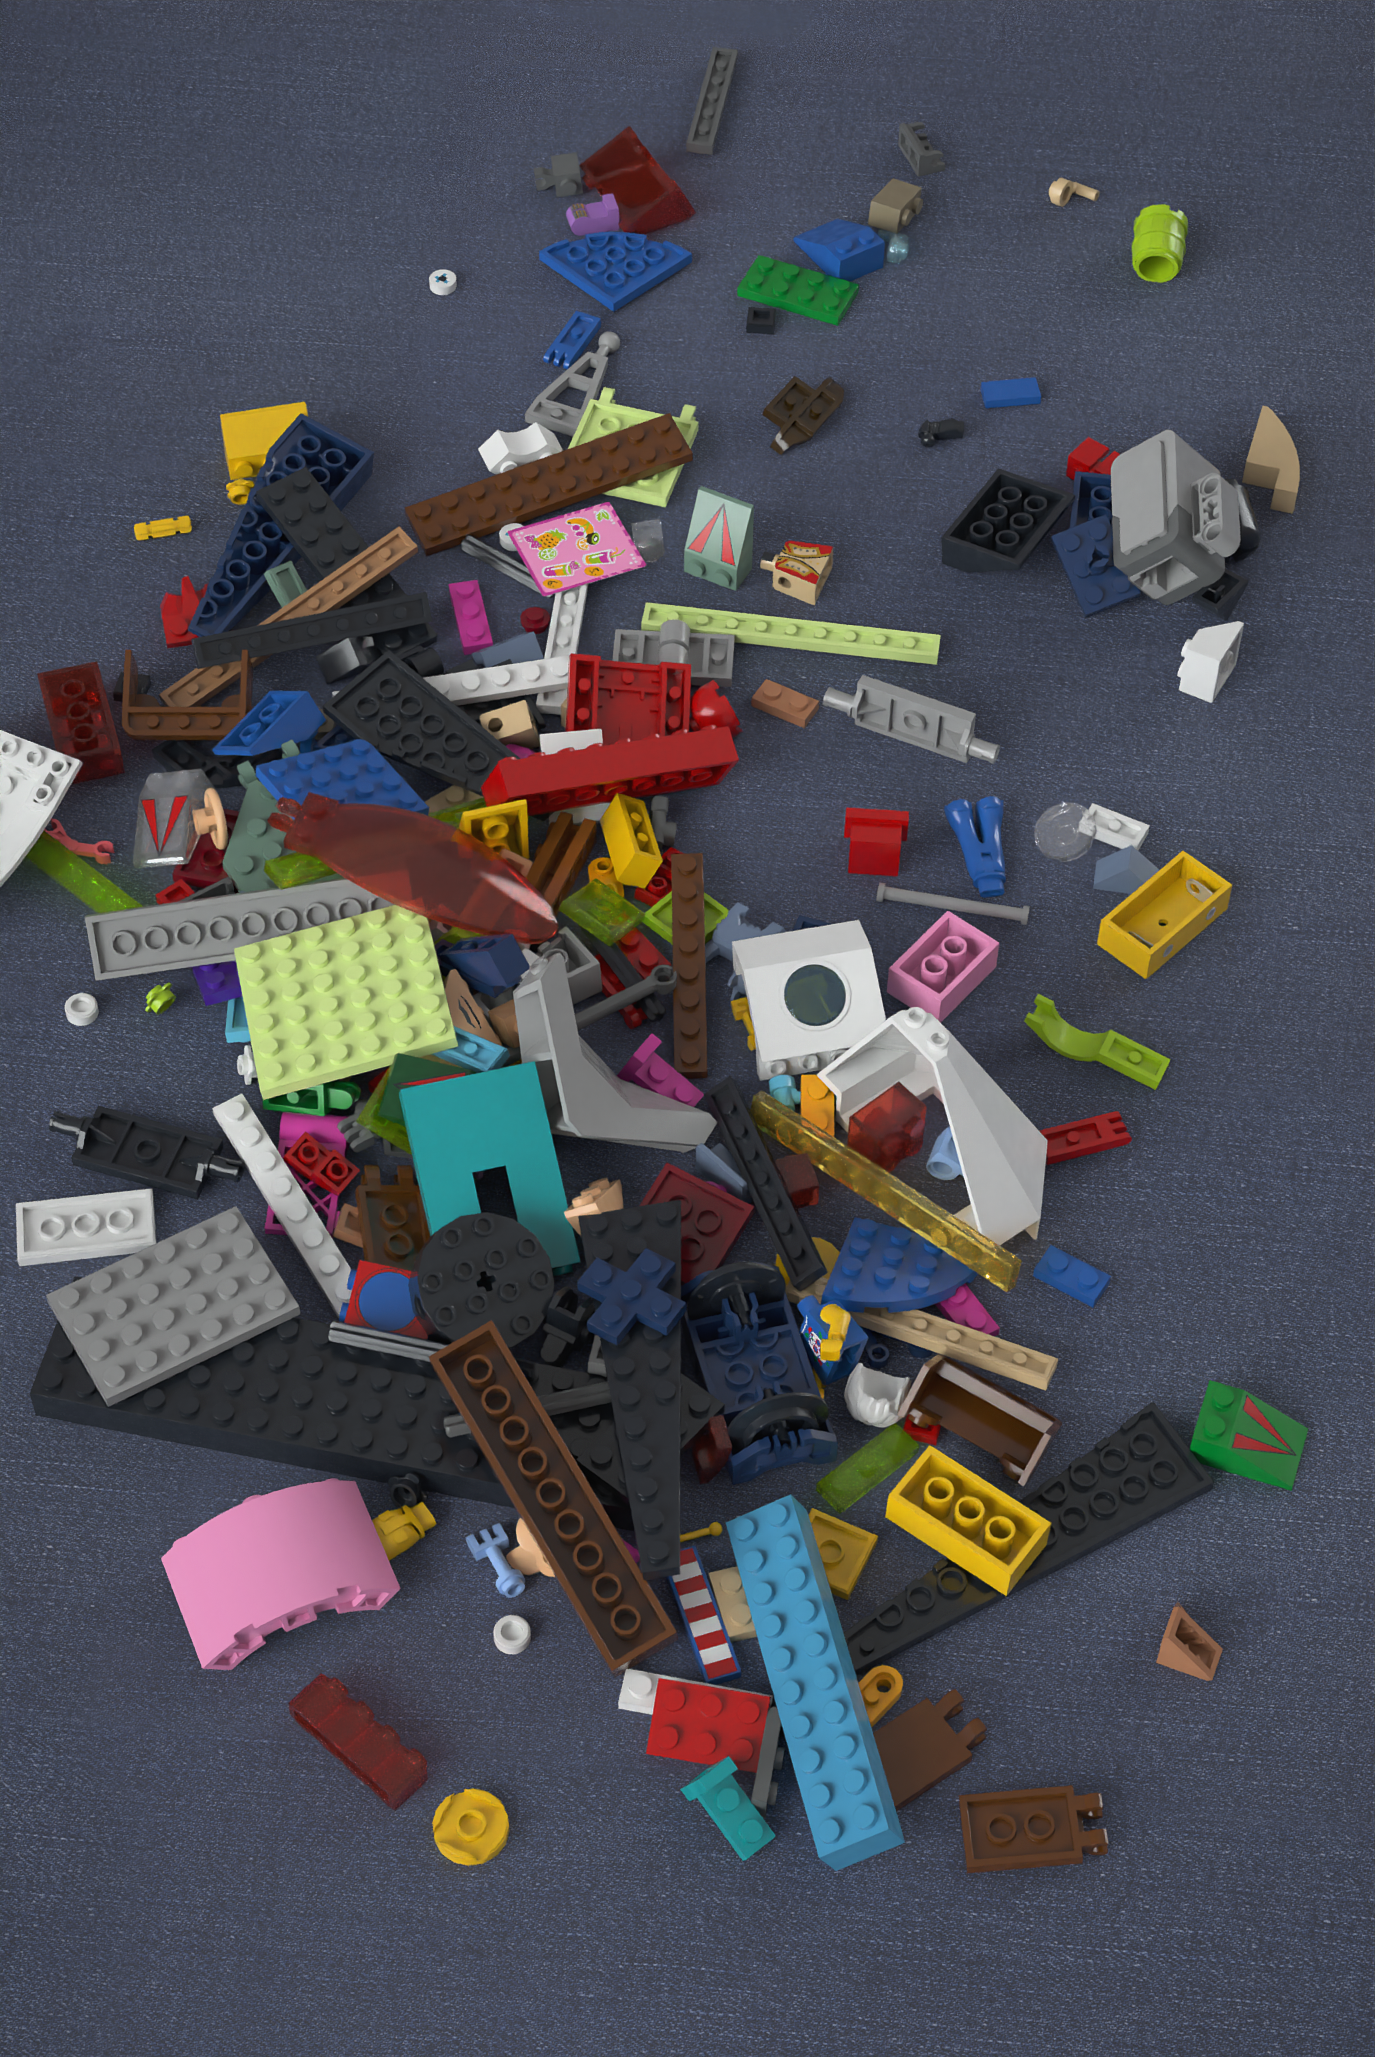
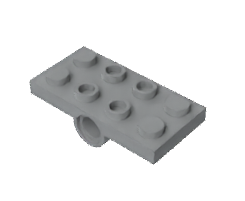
[612,620,735,687]

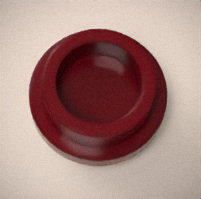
[520,607,550,634]

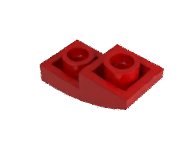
[634,847,684,907]
[283,1131,360,1196]

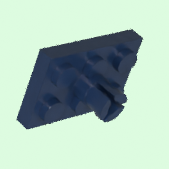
[1051,514,1141,618]

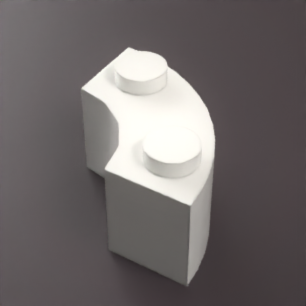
[478,422,563,475]

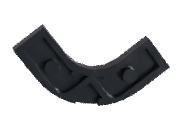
[152,740,283,789]

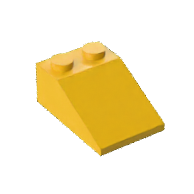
[458,799,529,878]

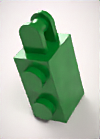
[262,1079,361,1116]

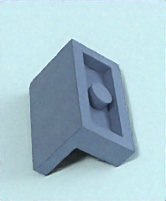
[472,631,544,668]
[695,1143,753,1204]

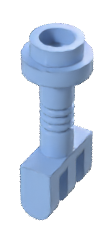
[466,1523,525,1598]

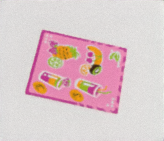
[507,502,646,596]

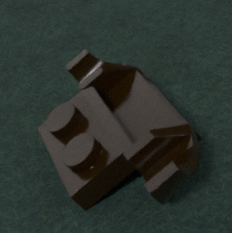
[762,376,844,455]

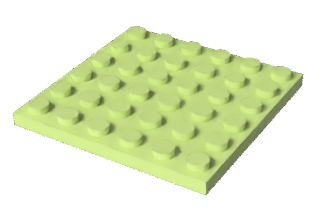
[234,898,459,1100]

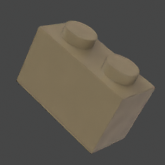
[868,178,923,234]

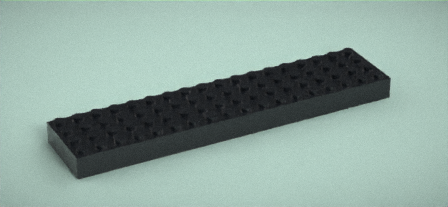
[30,1276,634,1531]

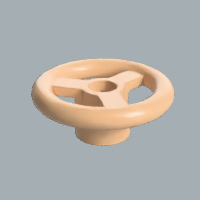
[193,788,228,850]

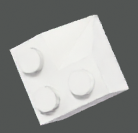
[1177,621,1244,703]

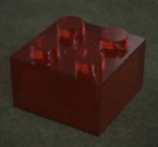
[846,1082,927,1181]

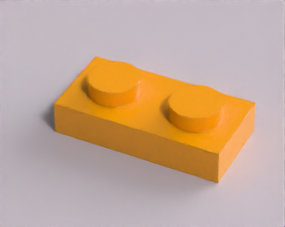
[800,1075,834,1143]

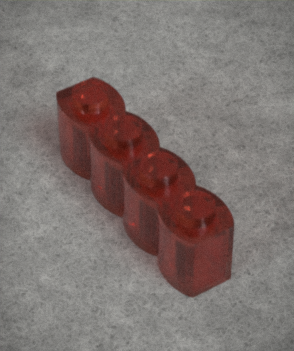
[288,1673,428,1811]

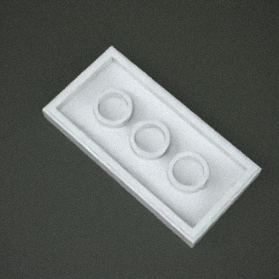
[16,1188,157,1266]

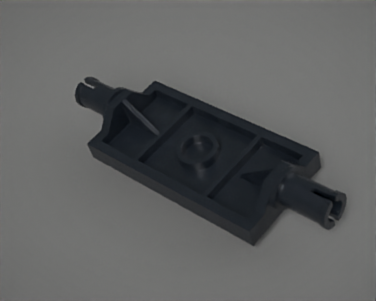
[49,1106,245,1200]

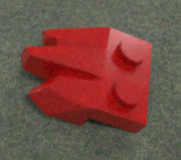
[160,576,208,649]

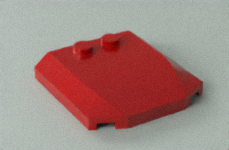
[566,653,691,746]

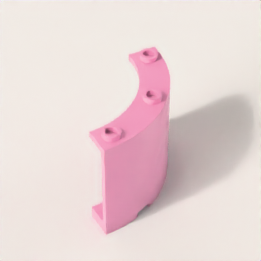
[161,1478,401,1670]

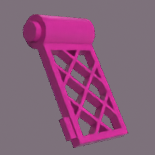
[265,1112,350,1239]

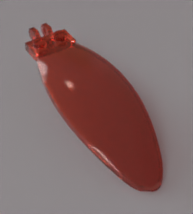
[267,792,558,944]

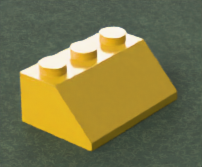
[220,402,308,480]

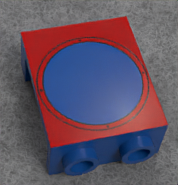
[339,1260,430,1340]

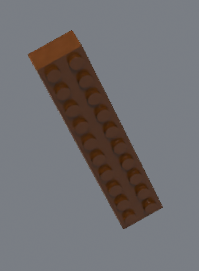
[429,1320,679,1678]

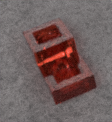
[692,1415,732,1485]

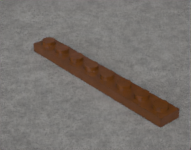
[671,853,708,1079]

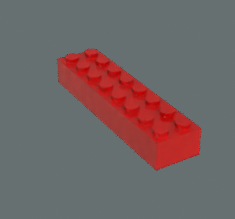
[481,725,739,816]

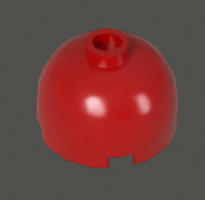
[689,680,743,738]

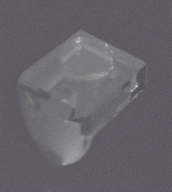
[631,519,665,563]

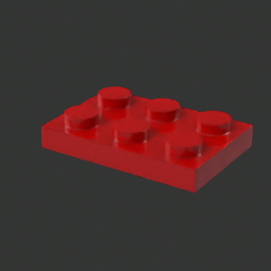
[646,1678,771,1773]

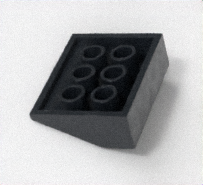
[941,468,1075,573]

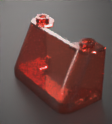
[579,126,696,235]

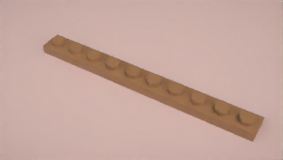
[159,526,418,707]

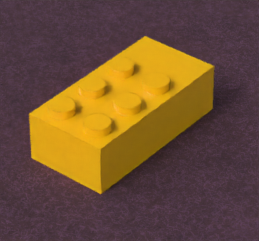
[885,1445,1051,1596]

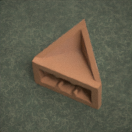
[1156,1602,1223,1681]

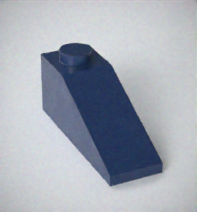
[439,934,530,988]

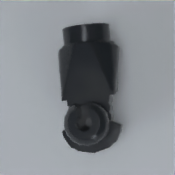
[918,418,964,447]

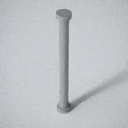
[876,882,1030,925]

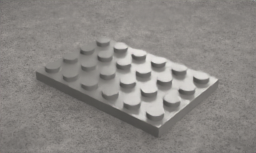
[46,1206,300,1407]

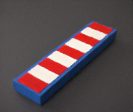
[666,1546,741,1685]

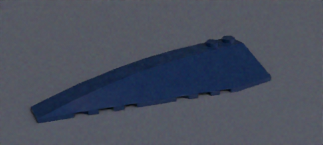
[188,413,374,637]

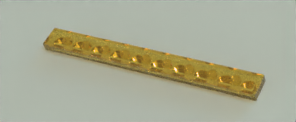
[750,1090,1022,1292]

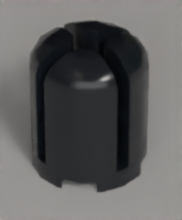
[1225,479,1261,563]

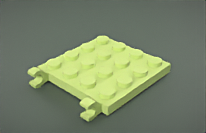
[568,387,699,507]

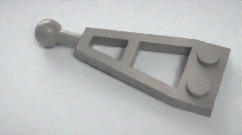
[525,331,620,437]

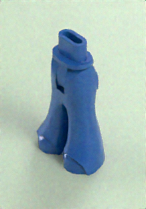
[944,796,1006,898]

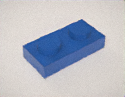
[1033,1245,1111,1308]

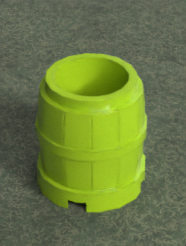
[1132,204,1188,283]

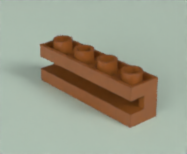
[514,811,597,929]

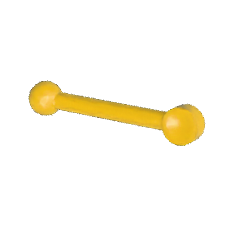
[680,1522,723,1543]

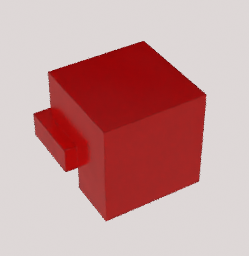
[844,807,909,876]

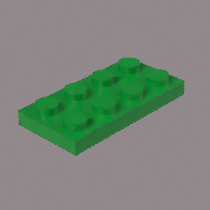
[737,255,859,326]

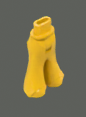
[372,1502,436,1561]

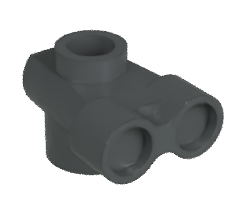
[649,796,676,851]

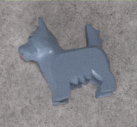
[705,902,785,1001]

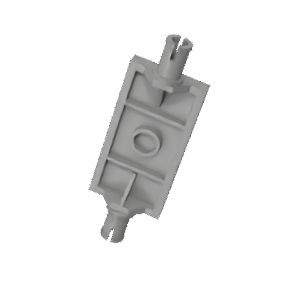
[823,675,1000,764]

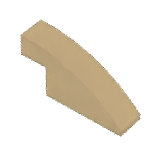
[1242,406,1300,514]

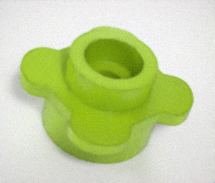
[145,982,176,1015]

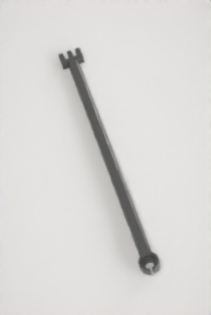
[337,965,677,1152]

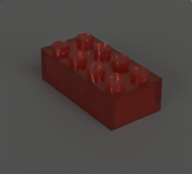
[37,661,125,784]

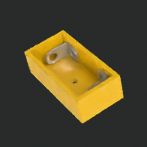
[1097,851,1232,979]

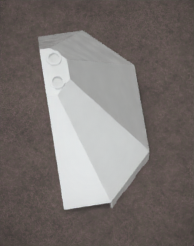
[817,1007,1048,1253]

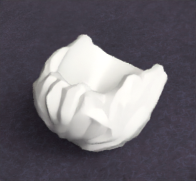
[844,1363,911,1427]

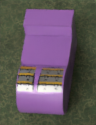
[566,193,620,236]

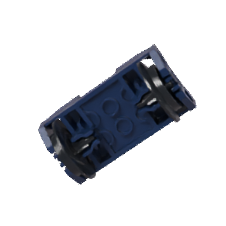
[681,1261,838,1485]

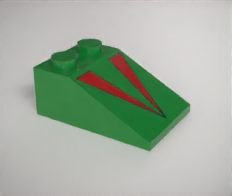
[1190,1380,1308,1491]

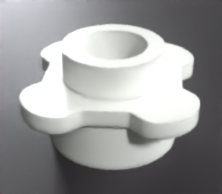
[237,1045,258,1085]

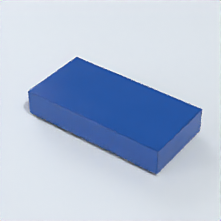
[980,377,1041,408]

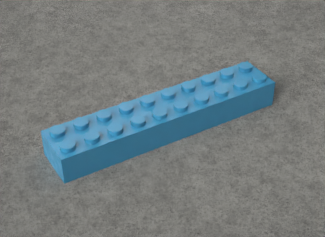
[726,1494,905,1871]

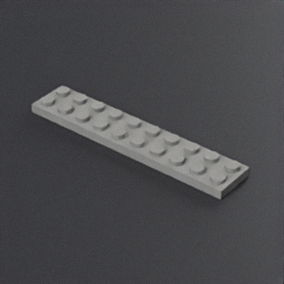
[85,869,413,981]

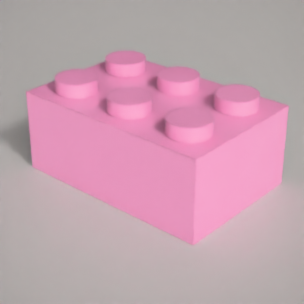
[887,911,999,1023]

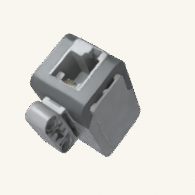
[1111,430,1241,605]

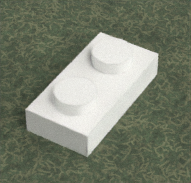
[1079,803,1150,850]

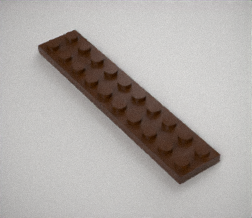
[404,413,693,556]

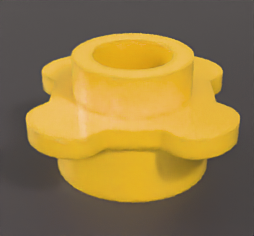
[226,479,255,505]

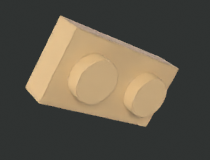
[708,1566,757,1643]

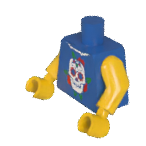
[797,1295,868,1399]

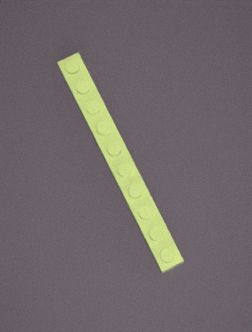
[641,602,941,665]

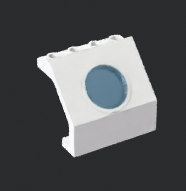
[732,920,886,1081]

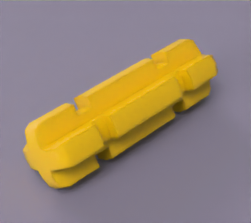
[134,515,192,541]

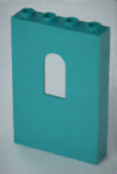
[399,1061,580,1288]

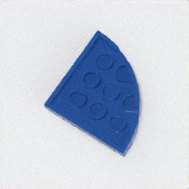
[539,232,692,312]
[821,1217,987,1313]

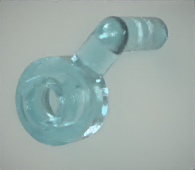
[877,228,909,264]

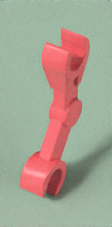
[42,818,114,864]

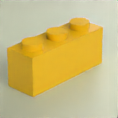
[600,793,663,889]

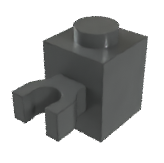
[534,152,583,197]

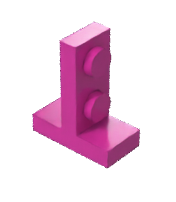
[617,1033,704,1107]

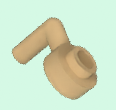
[1049,177,1100,207]

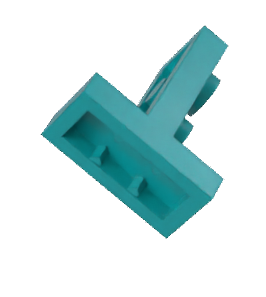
[680,1756,776,1861]

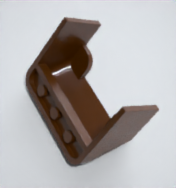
[122,650,253,740]
[897,1354,1062,1486]

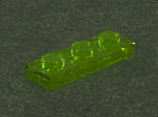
[816,1423,919,1514]

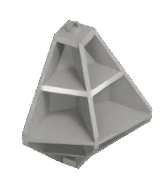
[513,952,718,1153]

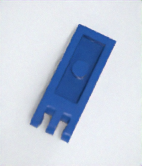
[543,311,601,369]

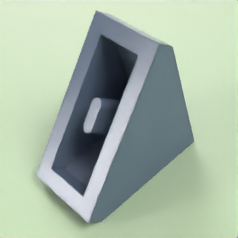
[1093,845,1159,894]

